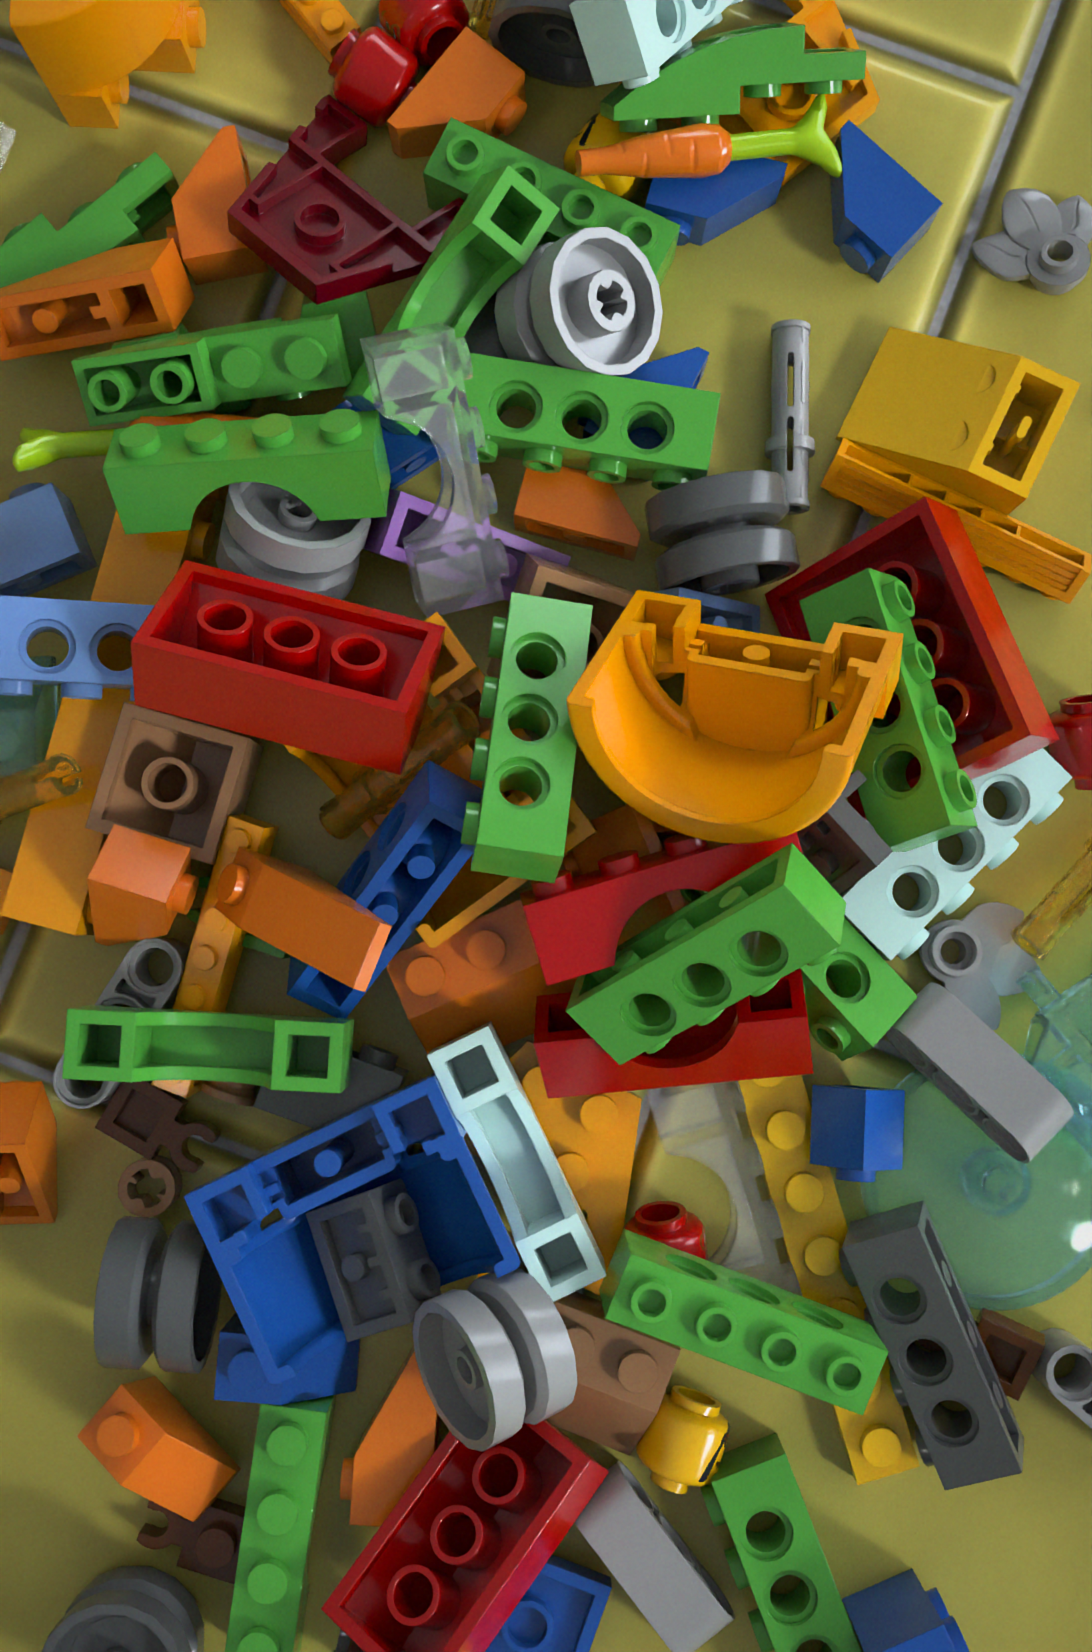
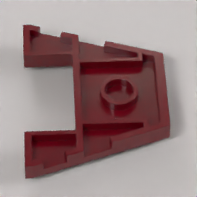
[227,94,465,305]

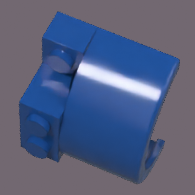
[183,1073,520,1386]

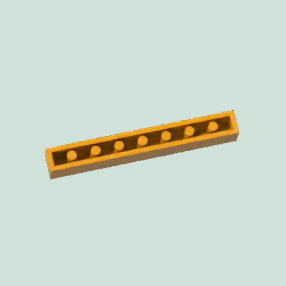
[0,485,229,936]

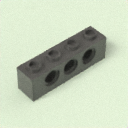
[839,1200,1024,1490]

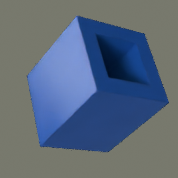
[810,1085,905,1182]

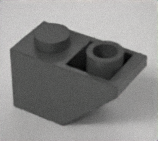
[253,1043,409,1129]

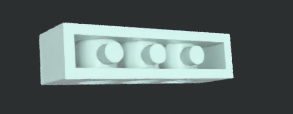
[569,0,742,89]
[840,748,1073,961]

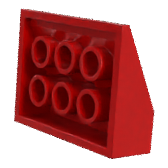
[764,497,1060,820]

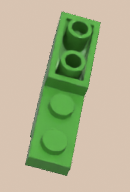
[600,22,866,132]
[0,152,179,288]
[71,313,352,427]

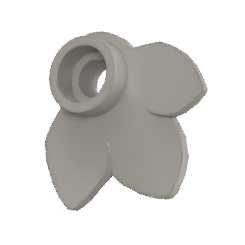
[972,188,1092,295]
[919,902,1044,1030]

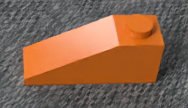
[0,237,195,361]
[215,846,392,992]
[340,1345,440,1527]

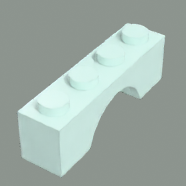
[427,1021,607,1302]

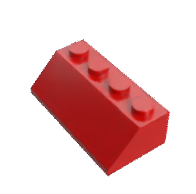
[131,560,445,775]
[321,1419,609,1652]

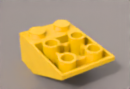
[835,327,1081,515]

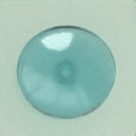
[860,1053,1092,1311]

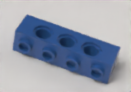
[287,760,482,1018]

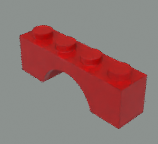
[519,832,803,986]
[534,969,814,1099]

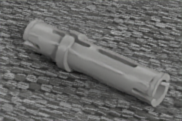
[765,319,815,515]

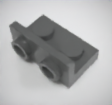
[797,770,893,895]
[305,1178,442,1342]

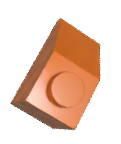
[387,26,527,159]
[166,125,268,285]
[513,466,641,561]
[87,824,199,946]
[0,1080,58,1225]
[77,1376,241,1522]

